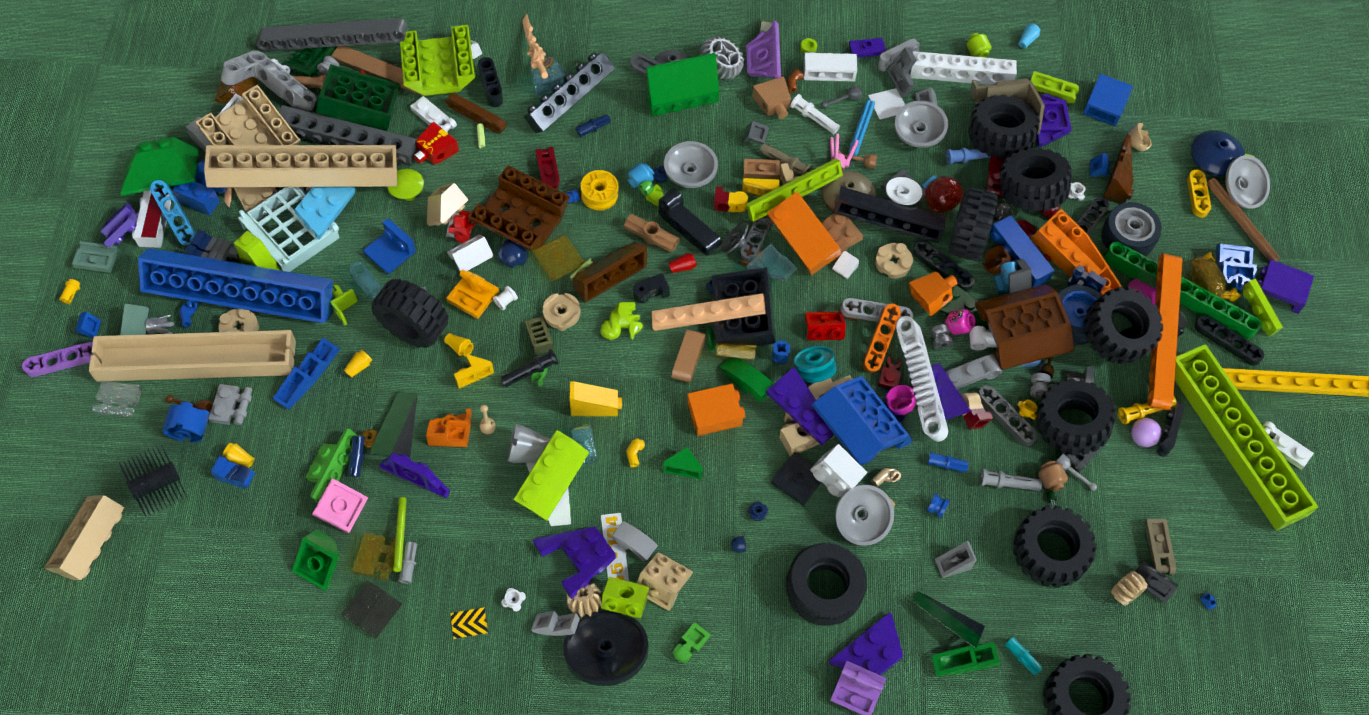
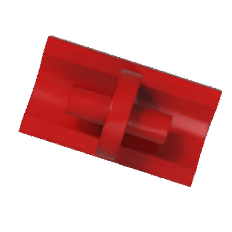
[448,210,476,243]

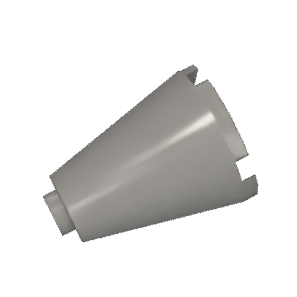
[507,424,551,463]

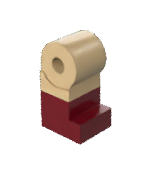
[961,392,993,430]

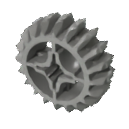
[699,36,744,81]

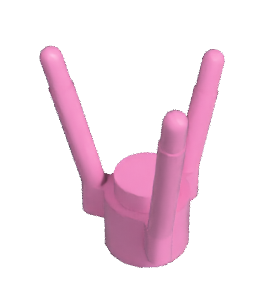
[830,134,859,171]

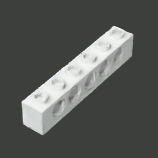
[910,51,1017,85]

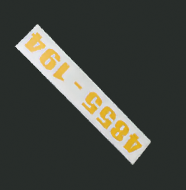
[601,513,629,581]

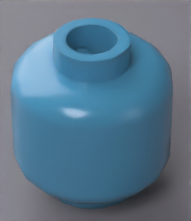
[627,163,654,188]

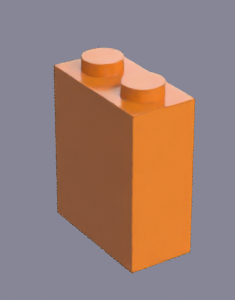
[687,383,746,436]

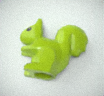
[600,302,643,340]

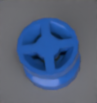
[927,493,950,518]

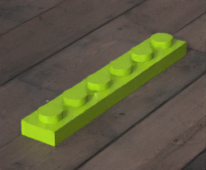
[746,158,843,222]

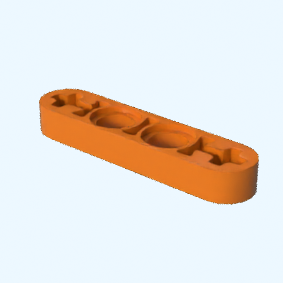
[862,304,901,373]

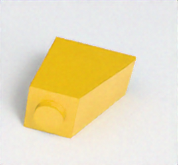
[570,382,622,416]

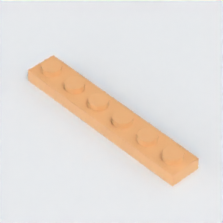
[652,293,766,331]

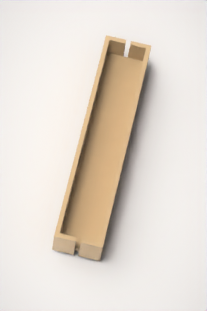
[89,330,296,382]

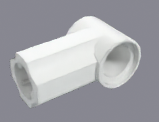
[969,326,997,351]

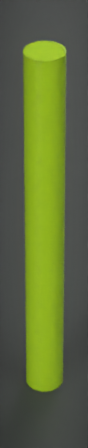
[393,497,407,572]

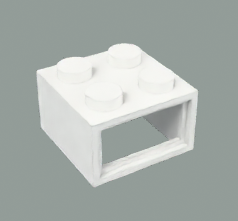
[810,444,867,498]

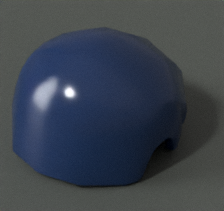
[498,240,528,268]

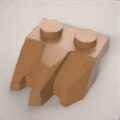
[822,214,863,257]

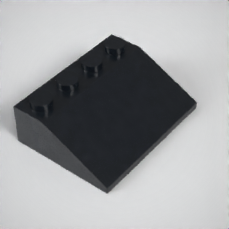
[712,267,776,346]

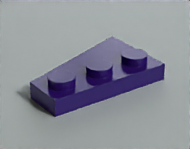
[931,363,972,420]

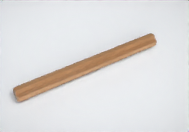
[1207,178,1280,262]

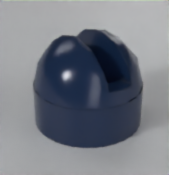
[731,536,746,553]

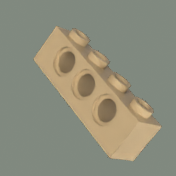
[779,423,836,457]

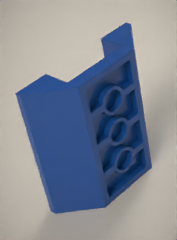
[812,376,912,466]

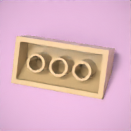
[44,495,124,580]

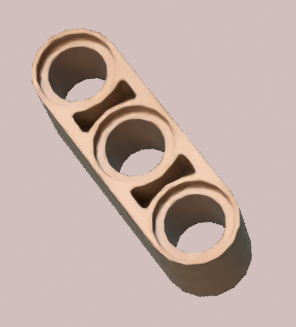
[671,329,706,383]

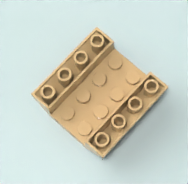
[195,85,301,145]

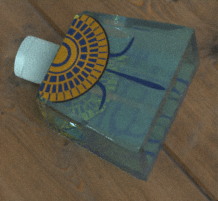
[530,56,566,95]

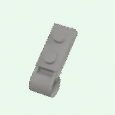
[946,354,1002,389]

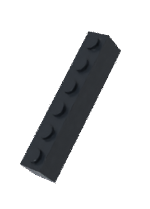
[834,187,946,243]

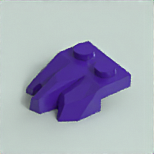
[100,202,138,248]

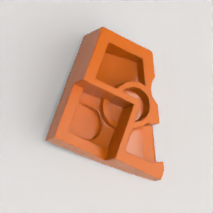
[426,409,472,447]

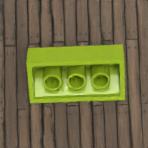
[513,430,589,521]

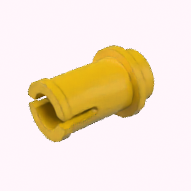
[59,279,80,304]

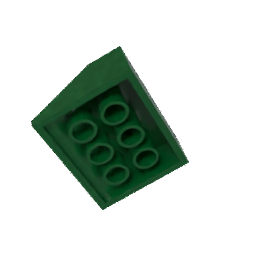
[316,64,400,131]

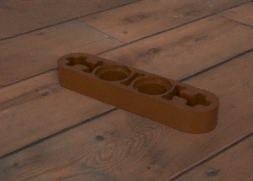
[445,93,507,134]

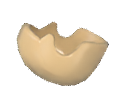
[1128,123,1152,151]

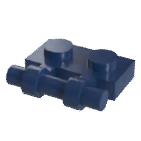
[1068,266,1108,294]

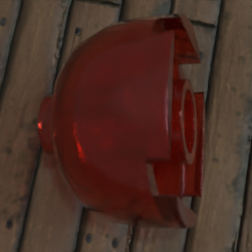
[925,176,963,213]

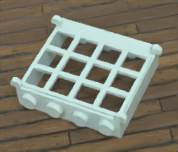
[238,187,340,272]

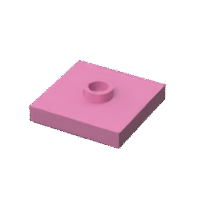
[312,478,368,534]

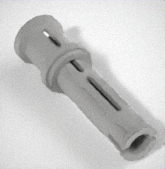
[979,469,1042,492]

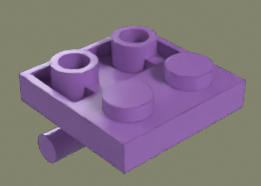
[830,661,886,715]

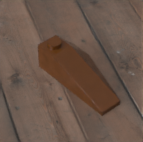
[1103,135,1134,204]

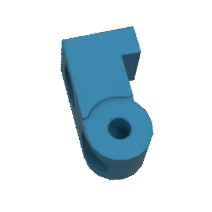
[993,262,1017,294]

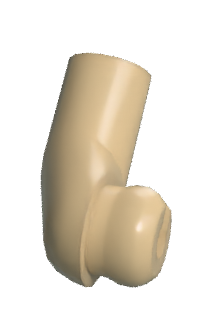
[871,468,901,487]

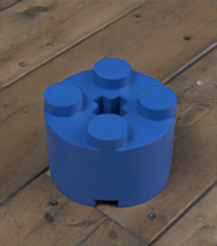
[162,401,209,443]

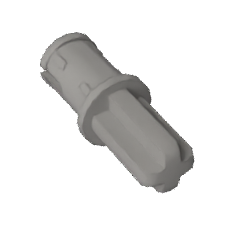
[398,542,417,584]

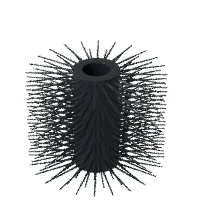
[119,445,188,517]

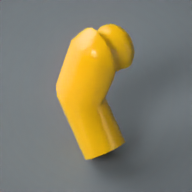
[626,438,645,467]

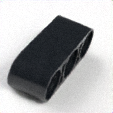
[478,57,503,107]

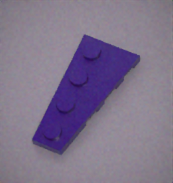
[766,367,834,446]

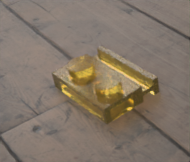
[716,343,756,360]

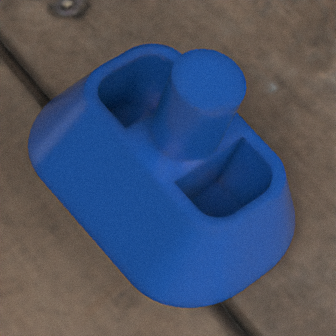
[1200,593,1217,609]

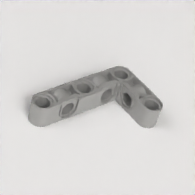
[220,51,317,113]

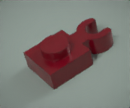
[878,357,902,390]

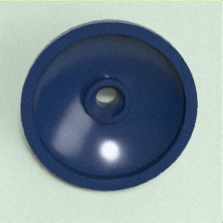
[1191,130,1245,176]

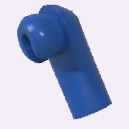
[179,300,198,327]

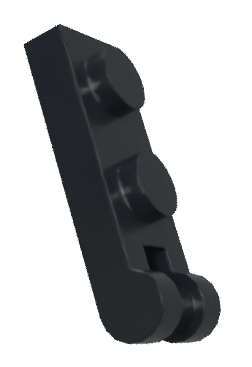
[1157,402,1185,457]

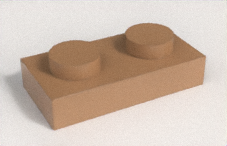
[743,159,780,179]

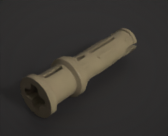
[760,143,812,176]

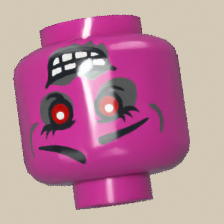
[945,309,975,335]

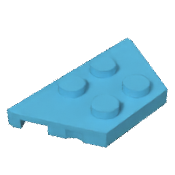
[295,187,355,240]

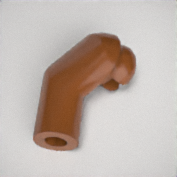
[787,69,804,93]

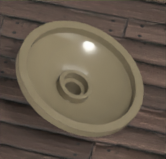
[822,171,876,213]

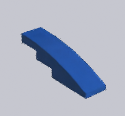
[273,338,340,409]

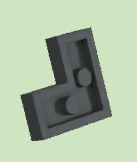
[887,47,917,97]

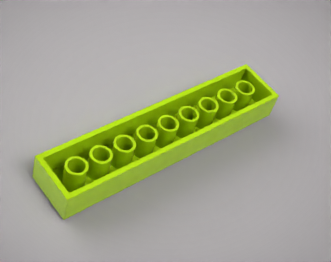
[1174,344,1318,531]

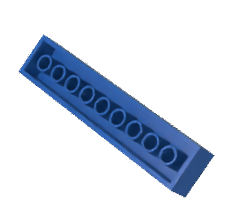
[138,248,332,323]

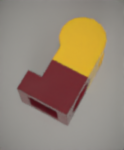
[714,186,748,213]

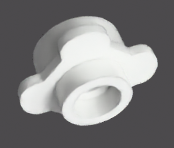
[1068,182,1086,201]
[501,588,526,612]

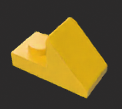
[454,354,494,389]

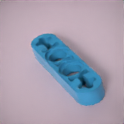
[150,180,196,246]

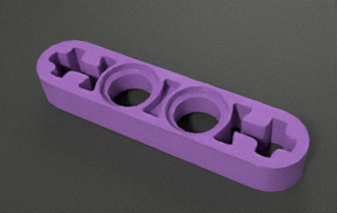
[22,342,93,377]

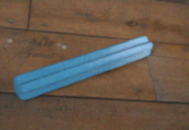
[848,100,875,156]

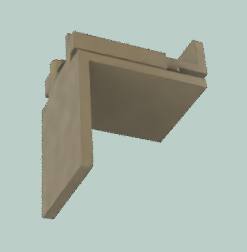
[970,79,1045,134]

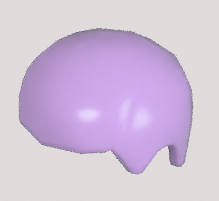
[1130,418,1161,447]

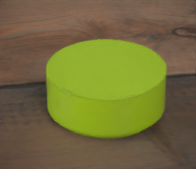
[800,38,818,55]

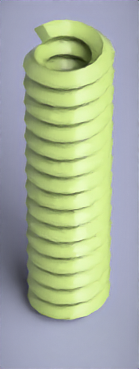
[477,123,485,149]
[570,258,593,279]

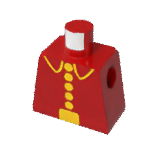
[414,122,459,165]

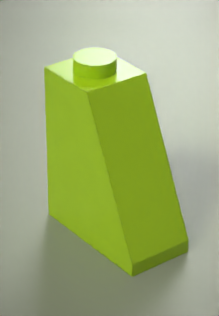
[234,230,282,271]

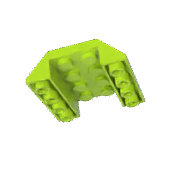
[400,25,475,96]

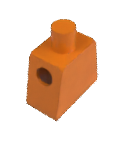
[909,272,957,316]

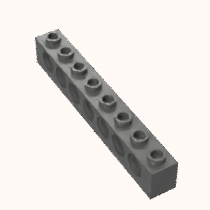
[279,105,418,166]

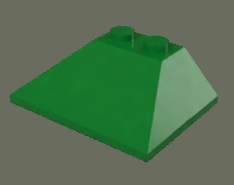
[120,137,199,196]

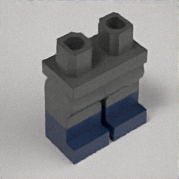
[184,230,240,262]

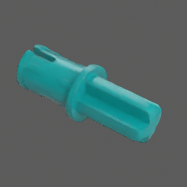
[1004,637,1042,675]

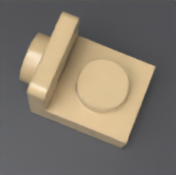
[779,163,800,185]

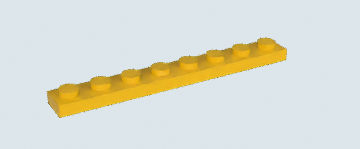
[1223,368,1369,397]

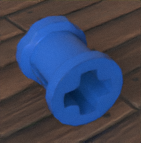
[772,340,790,364]

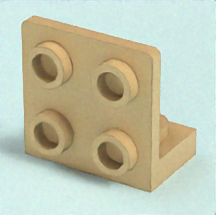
[637,553,693,611]

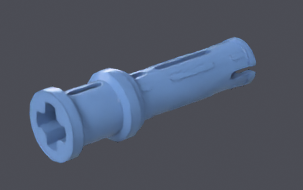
[945,147,991,165]

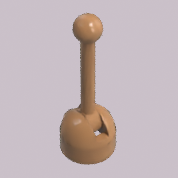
[838,151,878,169]

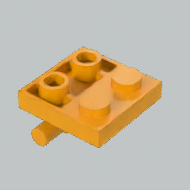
[446,269,499,319]

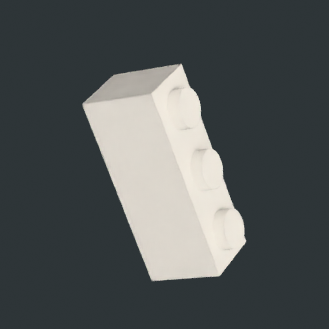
[803,52,857,82]

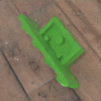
[305,428,358,503]

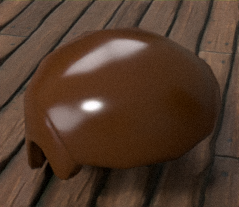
[983,245,1011,274]

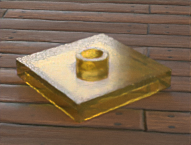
[533,235,584,281]

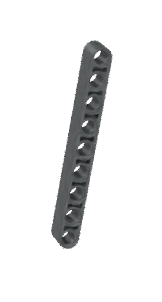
[256,18,408,51]

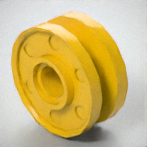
[581,170,618,210]

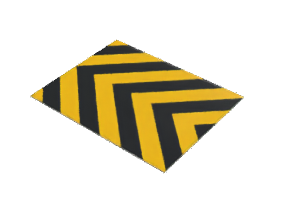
[450,607,488,639]

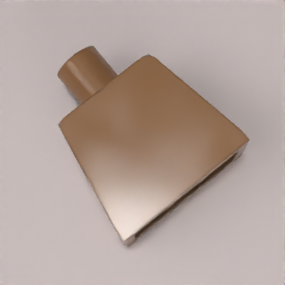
[752,76,791,119]

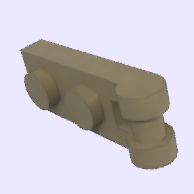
[1144,519,1176,575]

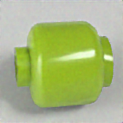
[966,33,992,58]

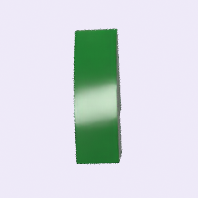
[719,356,774,403]
[931,642,1001,677]

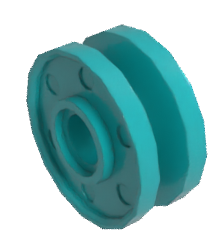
[794,346,837,383]

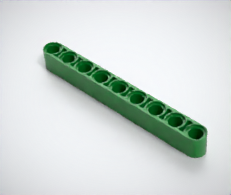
[1104,242,1261,340]

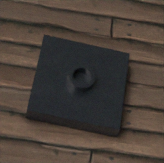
[771,452,822,506]

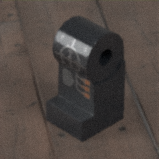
[633,273,670,303]

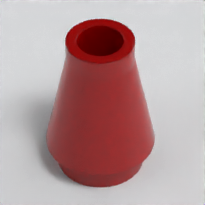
[668,253,697,273]

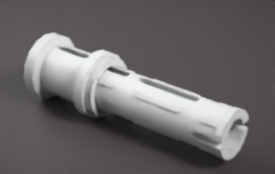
[790,94,840,135]

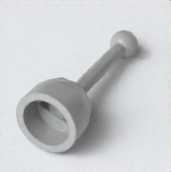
[1056,454,1097,491]

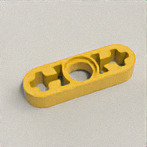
[1187,170,1211,218]

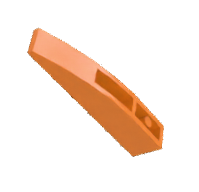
[1030,209,1122,295]

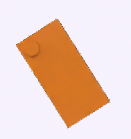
[767,192,842,276]

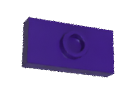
[849,38,886,58]

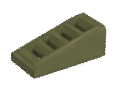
[525,316,553,355]

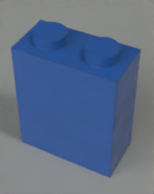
[1083,74,1133,127]

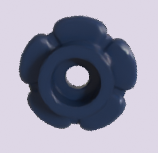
[653,166,668,183]
[748,502,768,521]

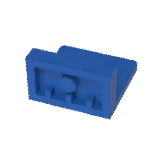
[364,218,416,274]

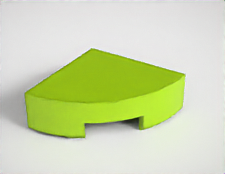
[646,184,664,206]

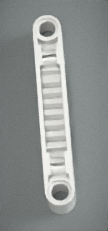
[896,316,948,442]

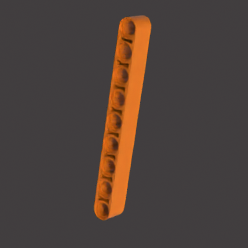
[1148,253,1182,410]

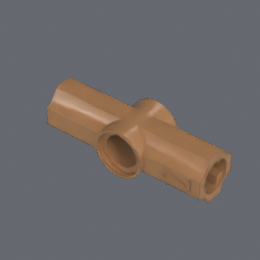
[624,214,679,253]

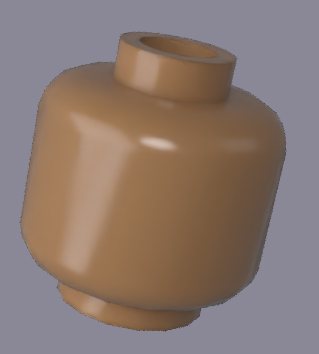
[1038,461,1068,492]

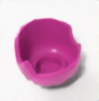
[886,385,916,415]

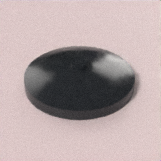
[563,610,649,686]

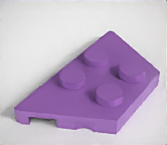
[746,21,781,78]

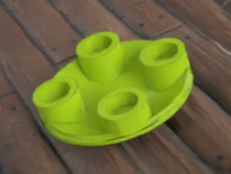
[388,169,424,201]

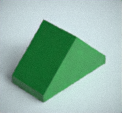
[663,447,703,480]

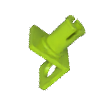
[330,285,358,325]

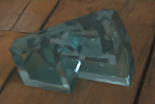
[746,244,797,282]

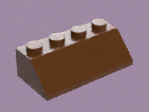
[572,242,647,303]

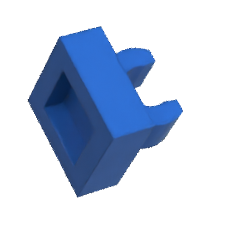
[1089,153,1111,178]
[75,312,101,338]

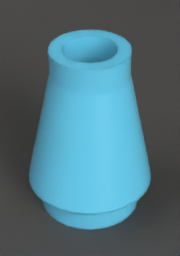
[1018,23,1040,49]

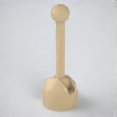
[479,405,496,434]

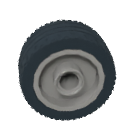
[1102,202,1162,257]

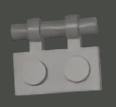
[209,384,252,425]

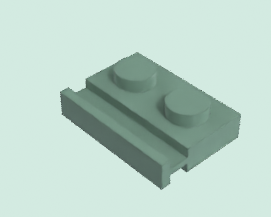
[72,241,119,273]

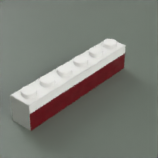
[132,186,175,248]

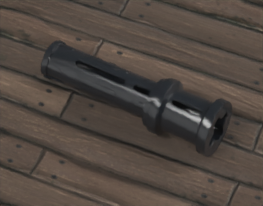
[501,349,559,388]

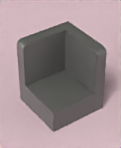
[742,121,769,145]
[1066,366,1095,383]

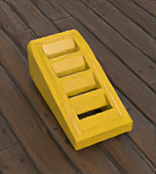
[742,178,779,196]

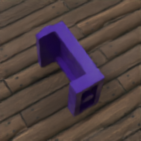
[1257,260,1314,314]

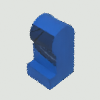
[211,456,255,489]

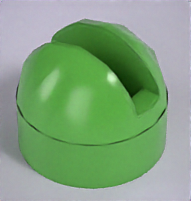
[638,180,654,196]

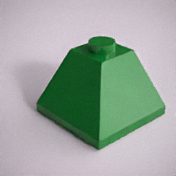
[292,529,340,591]

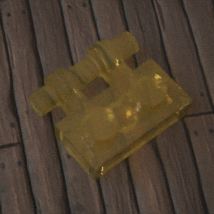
[352,532,395,581]

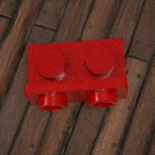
[805,311,846,341]

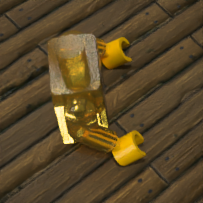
[1189,252,1241,302]

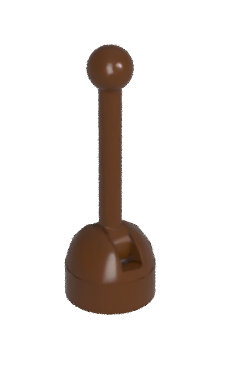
[166,395,212,414]

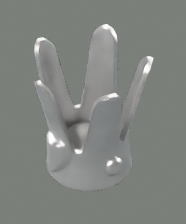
[146,315,174,334]

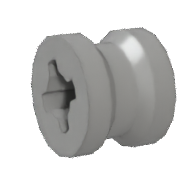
[317,56,340,75]

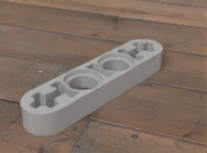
[840,298,913,323]

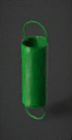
[705,325,716,354]

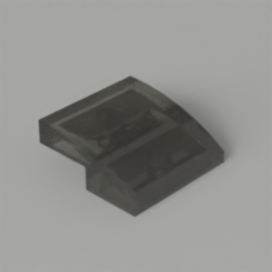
[341,580,402,639]

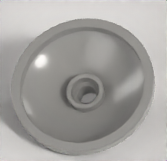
[894,101,948,148]
[664,141,718,188]
[1226,155,1270,209]
[835,485,894,546]

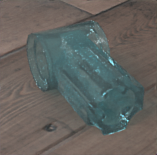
[350,261,382,298]
[570,423,597,465]

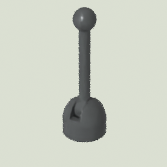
[821,85,862,108]

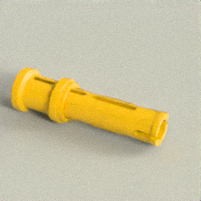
[1118,396,1177,424]

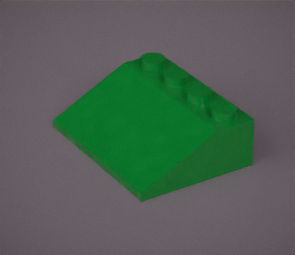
[646,53,719,116]

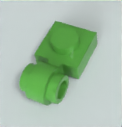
[672,622,711,664]

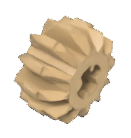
[1111,571,1148,606]
[567,584,602,617]

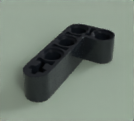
[658,188,722,256]

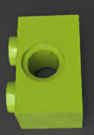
[601,577,649,619]

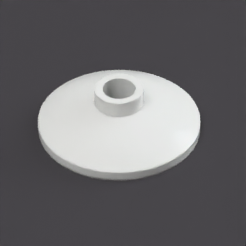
[886,177,922,205]

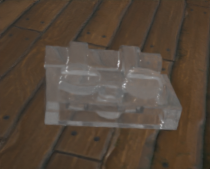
[92,381,142,417]

